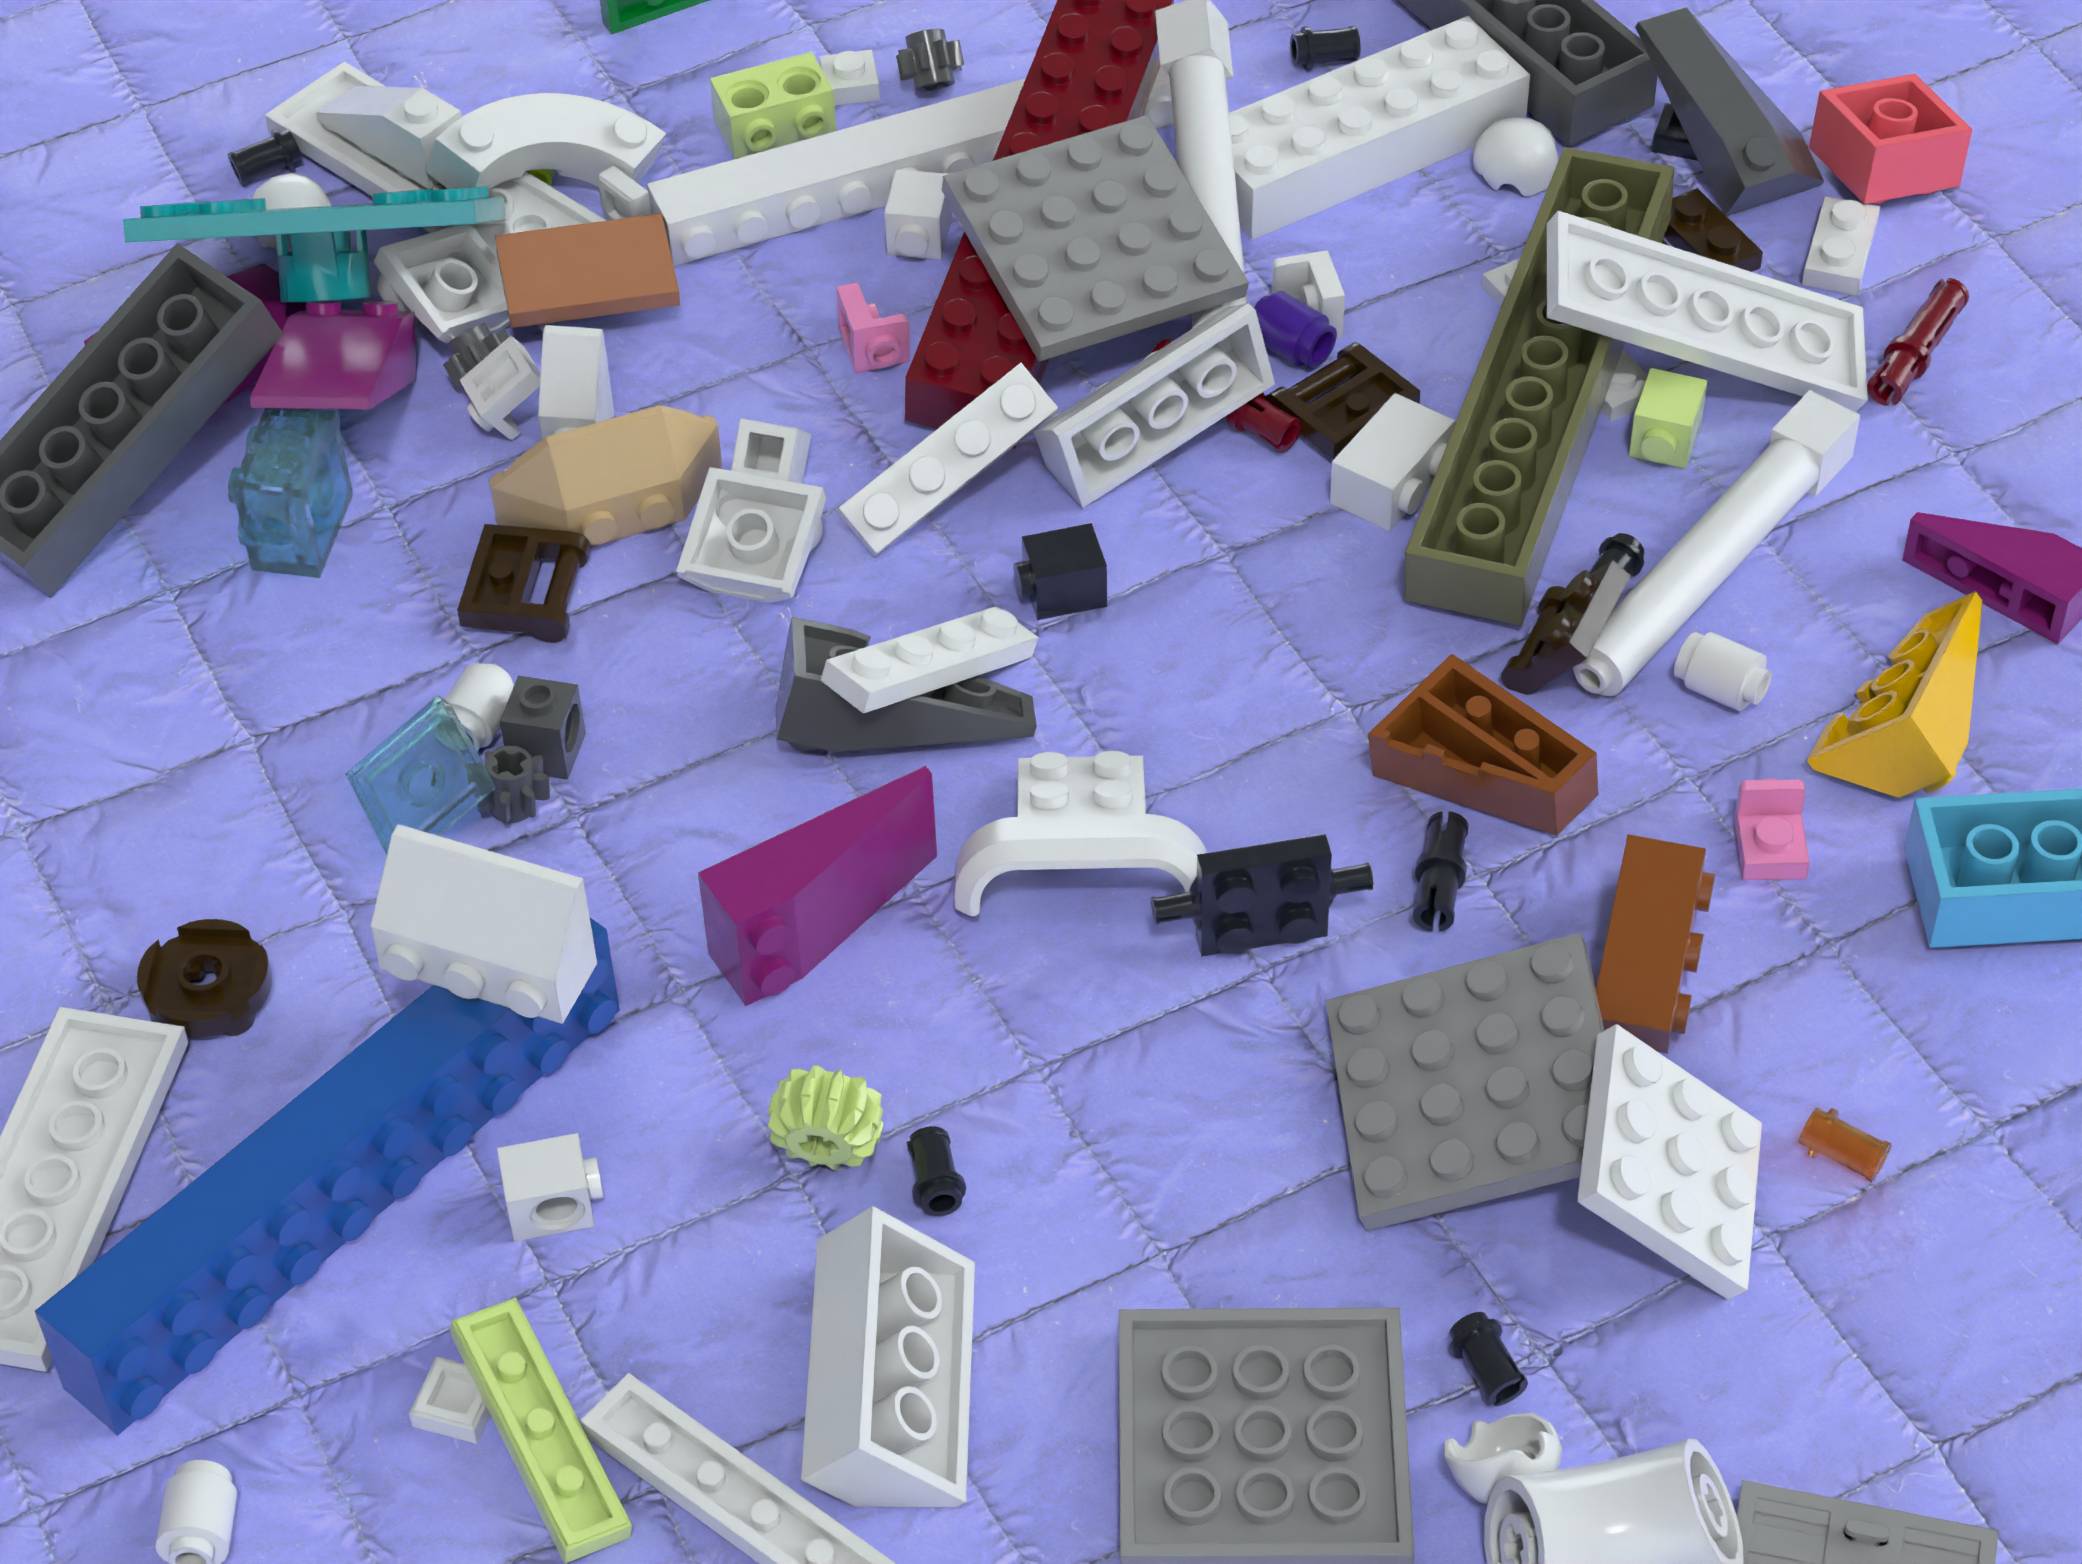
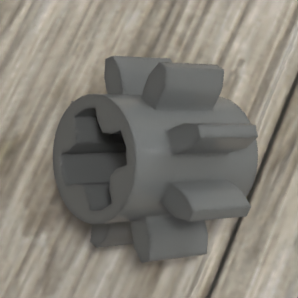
[896,28,964,92]
[443,323,509,388]
[470,746,550,823]

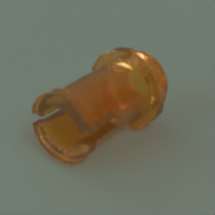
[1798,1107,1892,1182]

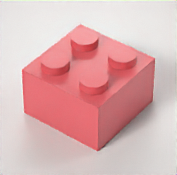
[1809,74,1972,204]

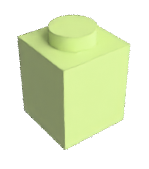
[1629,368,1708,469]

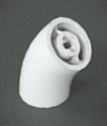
[1484,1438,1744,1564]

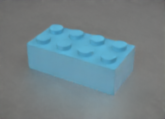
[1904,789,2082,948]

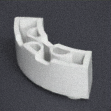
[425,93,666,189]

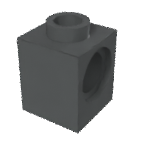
[500,675,586,780]

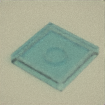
[345,695,496,855]

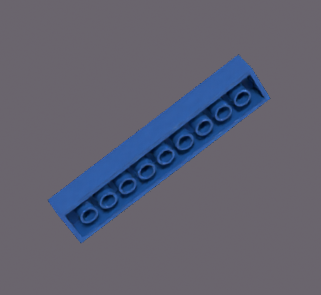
[34,917,620,1436]

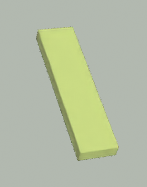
[450,1297,632,1564]

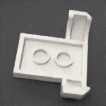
[954,751,1207,916]

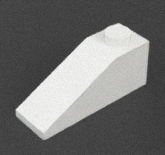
[316,85,462,189]

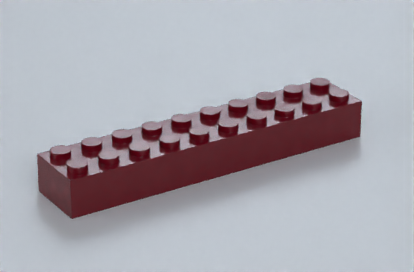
[905,0,1174,449]

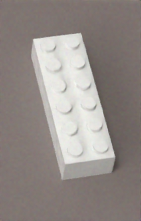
[1229,16,1530,240]

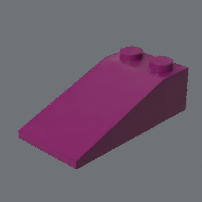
[250,300,416,410]
[698,765,937,1006]

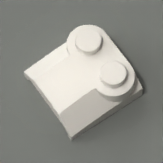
[373,224,510,344]
[676,467,827,603]

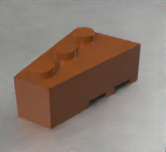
[1368,654,1598,836]
[1596,834,1715,1054]

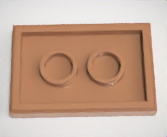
[494,213,680,328]

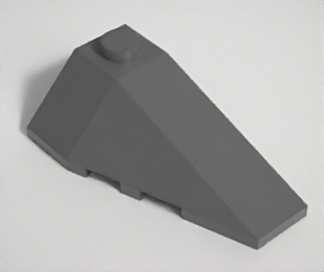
[1635,7,1824,216]
[775,617,1037,752]

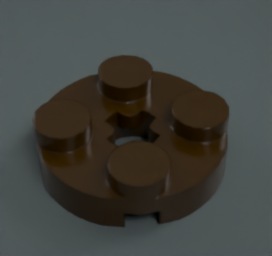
[137,919,272,1038]

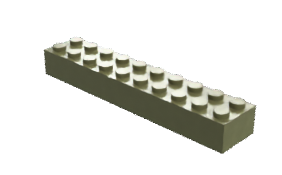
[1405,147,1674,626]

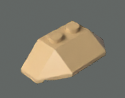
[488,405,722,547]

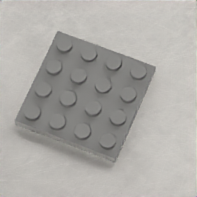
[941,115,1249,362]
[1325,932,1604,1231]
[1119,1308,1414,1564]

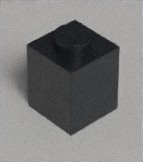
[1013,523,1107,620]

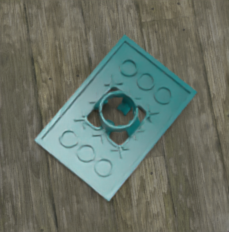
[123,186,505,302]

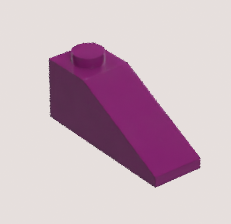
[1902,512,2082,644]

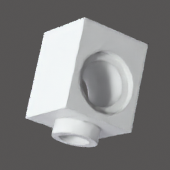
[497,1133,604,1242]

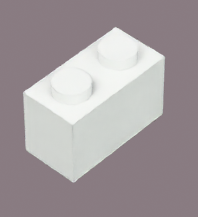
[1330,393,1455,532]

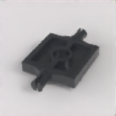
[1151,834,1374,957]

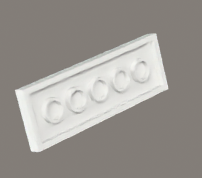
[1547,211,1868,412]
[0,1007,189,1372]

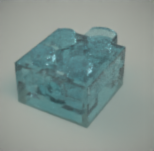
[228,408,353,578]

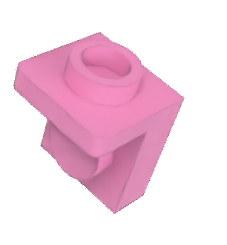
[836,282,910,373]
[1734,778,1810,880]

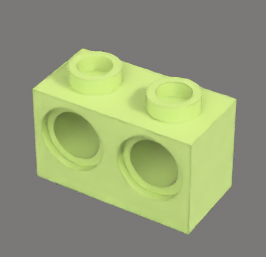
[710,52,836,159]

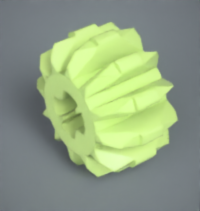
[768,1065,884,1170]

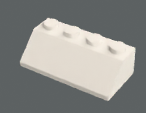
[1034,303,1275,508]
[801,1206,975,1508]

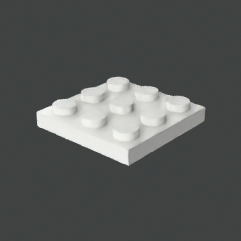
[1577,1024,1762,1300]

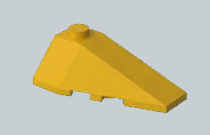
[1807,591,1982,798]

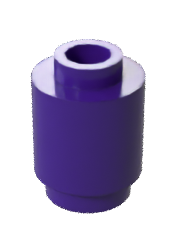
[1254,291,1337,368]

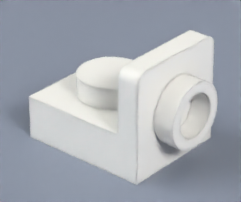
[1272,250,1345,338]
[460,336,541,440]

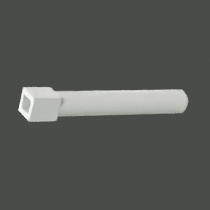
[1155,0,1247,328]
[1573,390,1860,696]

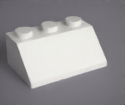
[371,824,597,1024]

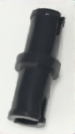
[1413,811,1469,931]

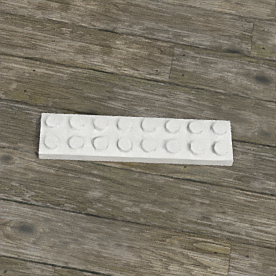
[265,61,607,259]

